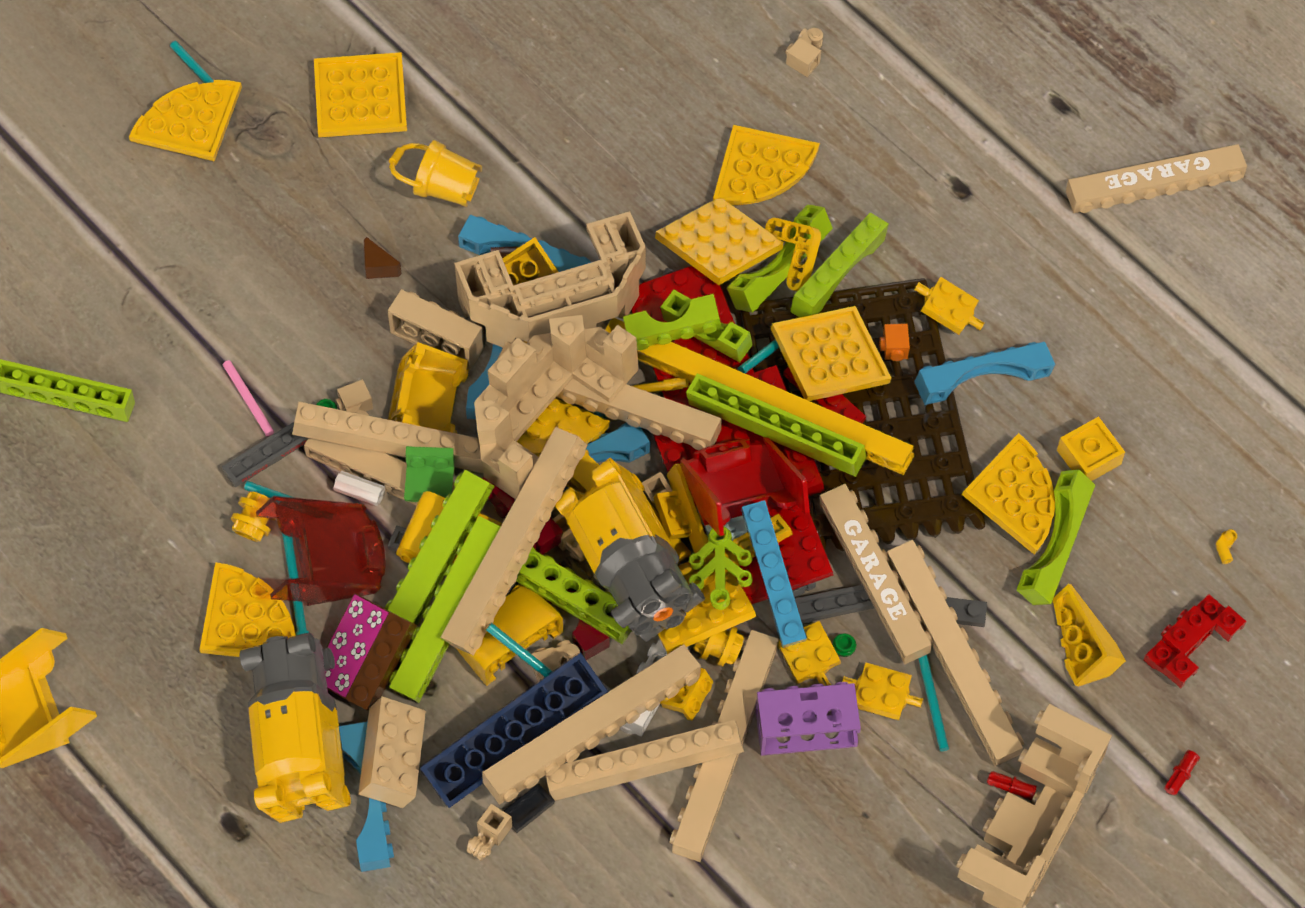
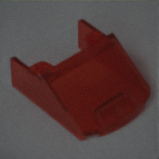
[256,496,386,606]

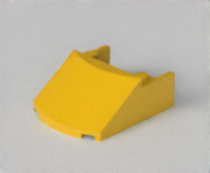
[0,628,97,768]

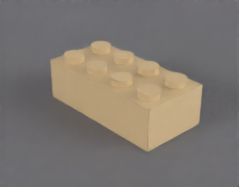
[388,289,484,370]
[358,697,426,808]

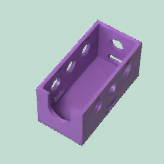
[755,682,861,756]

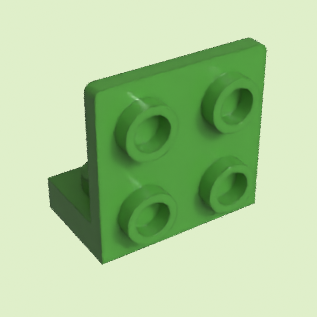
[404,446,455,502]

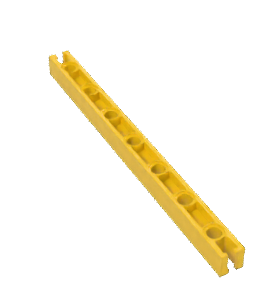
[605,318,914,475]

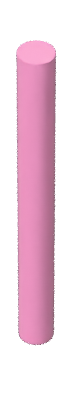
[223,360,274,437]

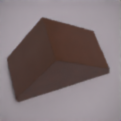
[364,237,402,279]

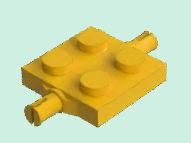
[914,277,985,335]
[778,621,841,686]
[842,663,923,720]

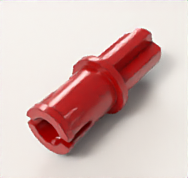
[1164,750,1200,796]
[987,771,1037,801]

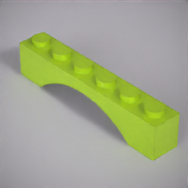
[727,204,833,313]
[791,212,889,317]
[1016,469,1095,605]

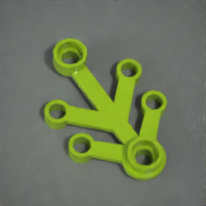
[689,526,752,610]

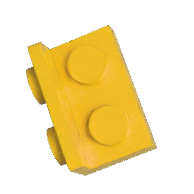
[660,668,713,721]

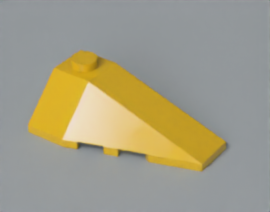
[1053,583,1126,687]

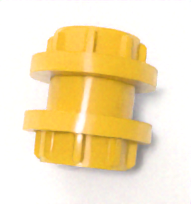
[231,491,278,542]
[693,626,744,667]

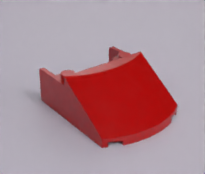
[680,438,810,537]

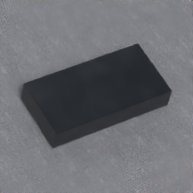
[504,783,555,833]

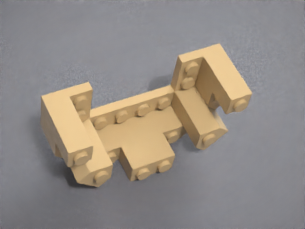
[454,211,646,348]
[474,315,638,499]
[956,704,1112,908]

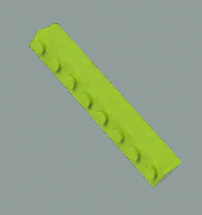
[686,373,866,477]
[385,470,494,625]
[389,516,501,703]

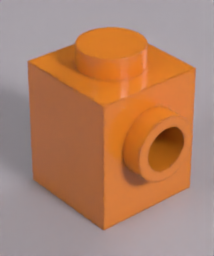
[879,324,910,361]

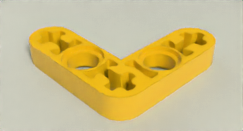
[765,218,821,291]

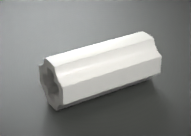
[333,471,385,506]

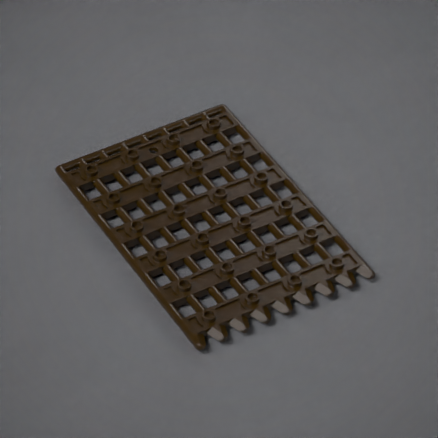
[740,278,985,552]

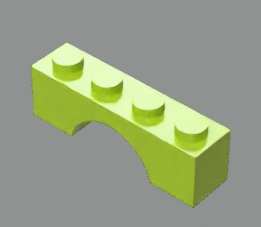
[661,290,753,363]
[623,294,722,350]

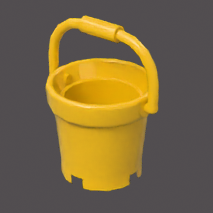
[389,140,482,207]

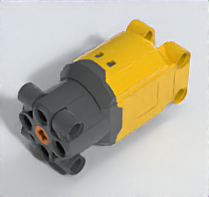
[555,458,705,642]
[240,632,351,823]

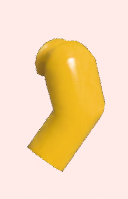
[1215,529,1237,564]

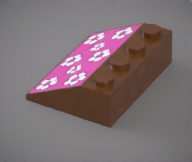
[325,593,418,710]

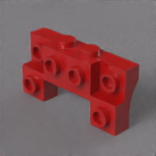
[1143,594,1247,689]

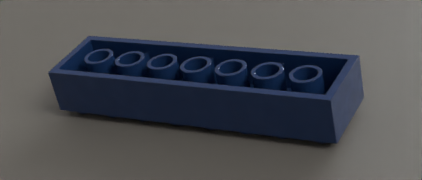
[419,653,608,808]

